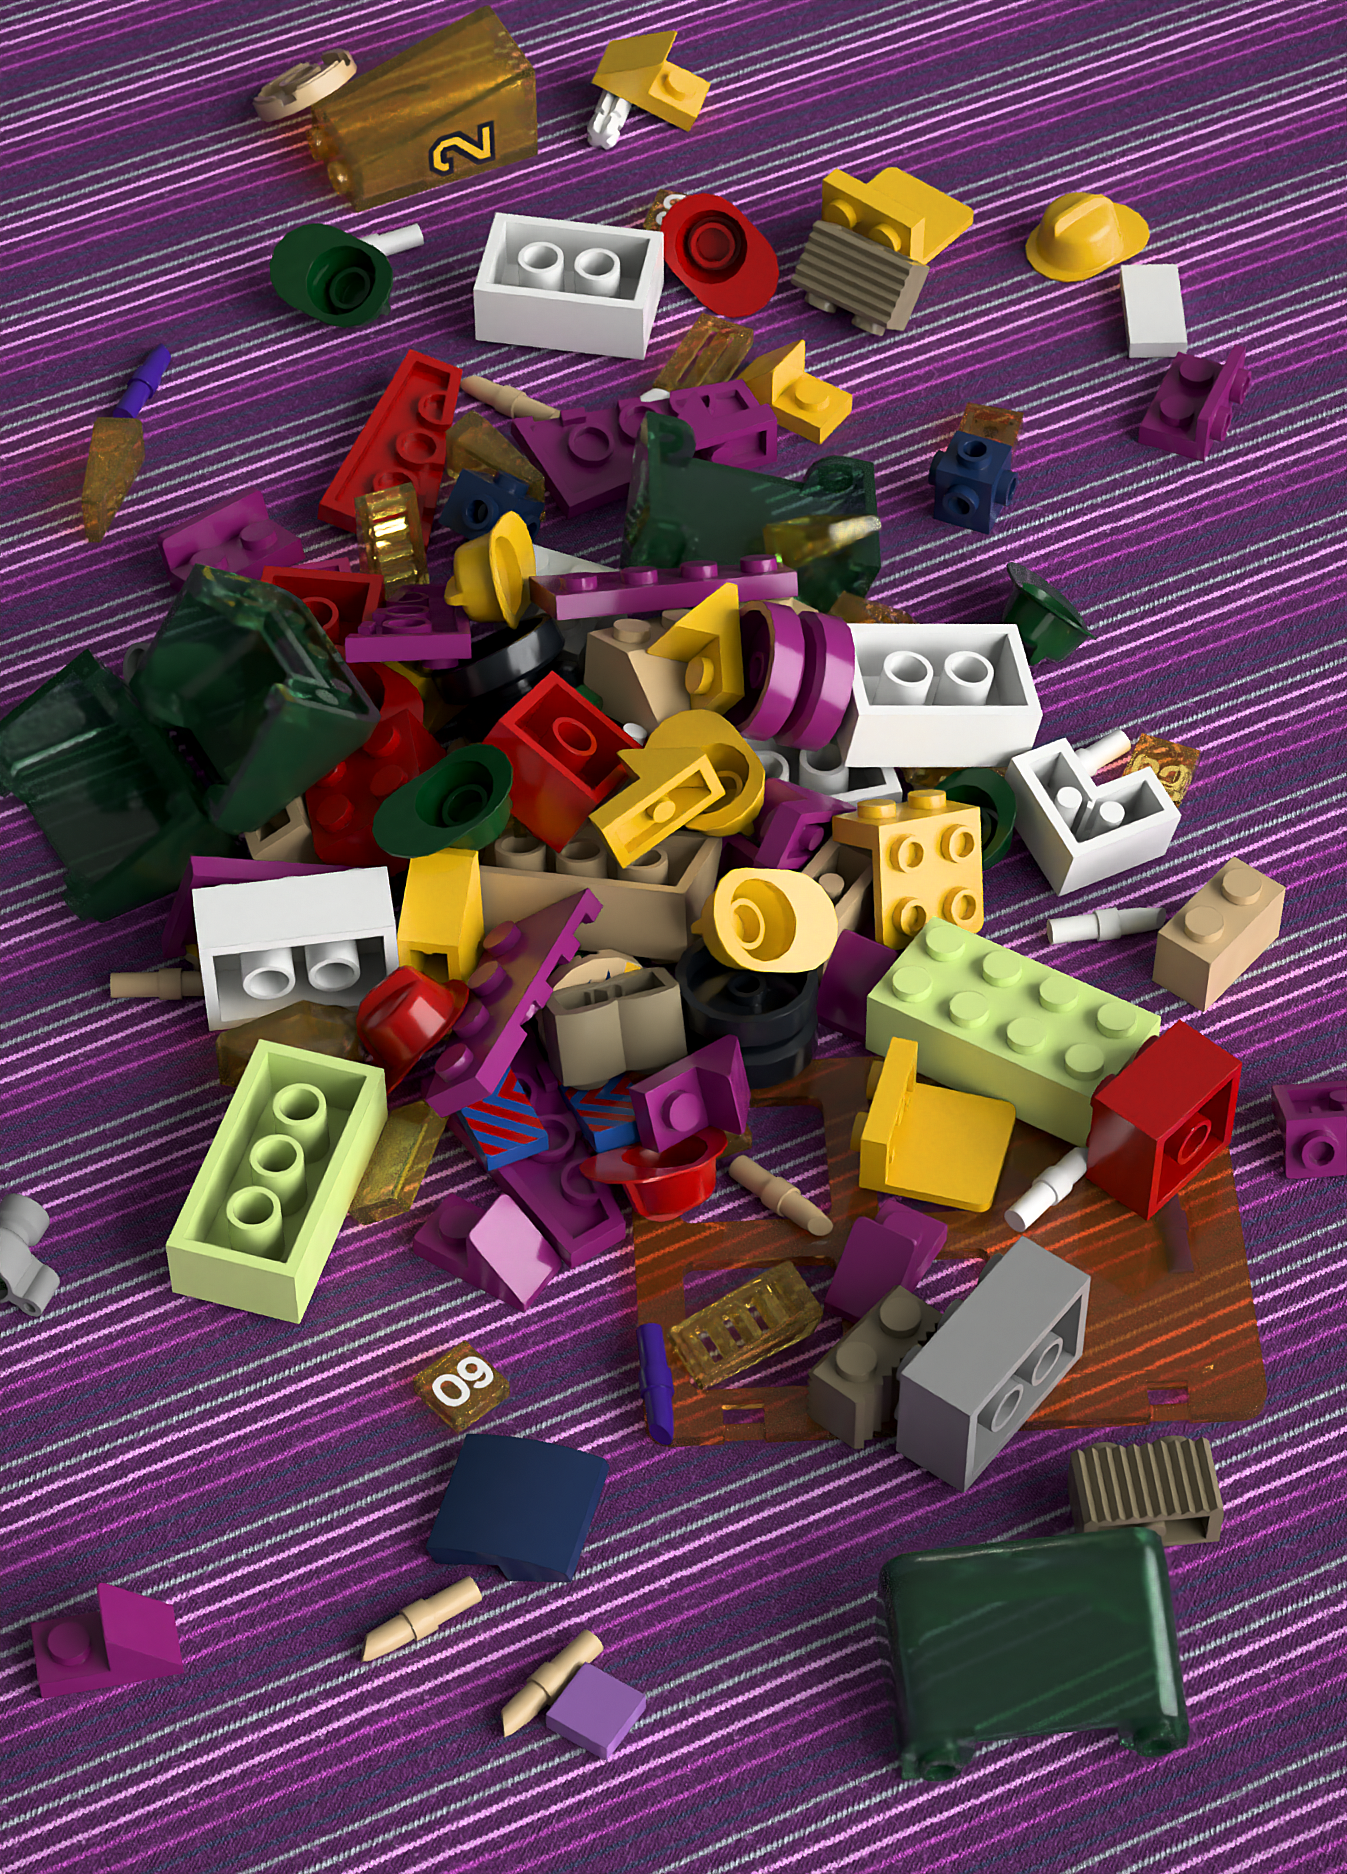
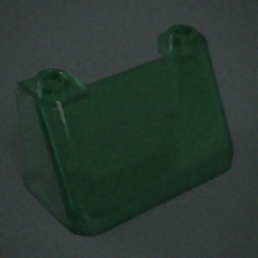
[619,411,881,623]
[129,563,381,835]
[0,648,249,924]
[875,1527,1190,1782]

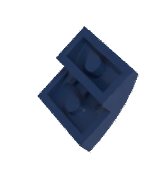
[426,1434,610,1582]

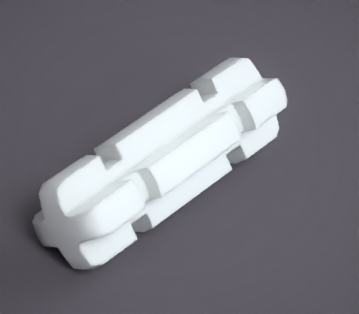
[587,89,632,150]

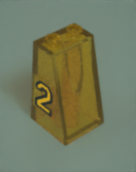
[306,5,538,213]

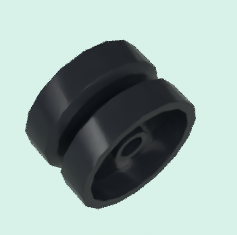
[431,613,584,746]
[675,937,818,1089]

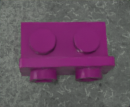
[1138,344,1252,462]
[157,487,306,611]
[1271,1080,1347,1179]

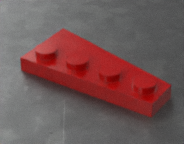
[317,349,463,561]

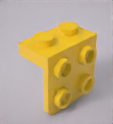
[821,167,974,265]
[832,790,984,950]
[850,1036,1016,1212]

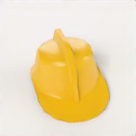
[1025,192,1150,283]
[444,511,536,630]
[644,709,765,838]
[691,868,838,973]

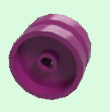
[722,600,855,752]

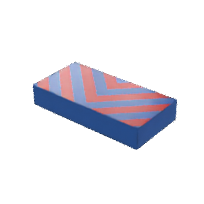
[435,1061,549,1172]
[555,1072,641,1154]

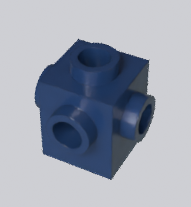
[928,430,1018,535]
[438,468,545,543]

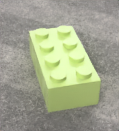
[865,915,1161,1149]
[166,1039,388,1324]

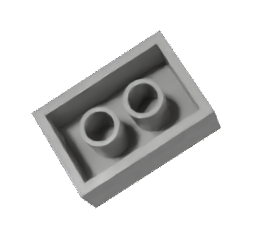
[894,1235,1091,1493]

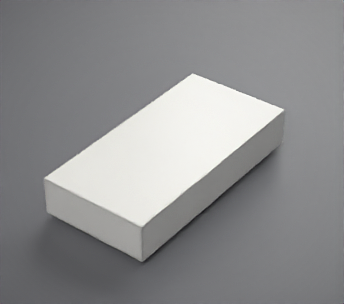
[1120,264,1187,358]

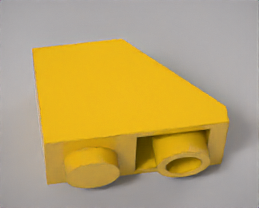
[397,847,485,984]

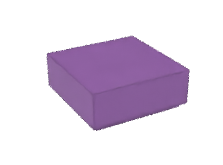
[546,1662,646,1761]

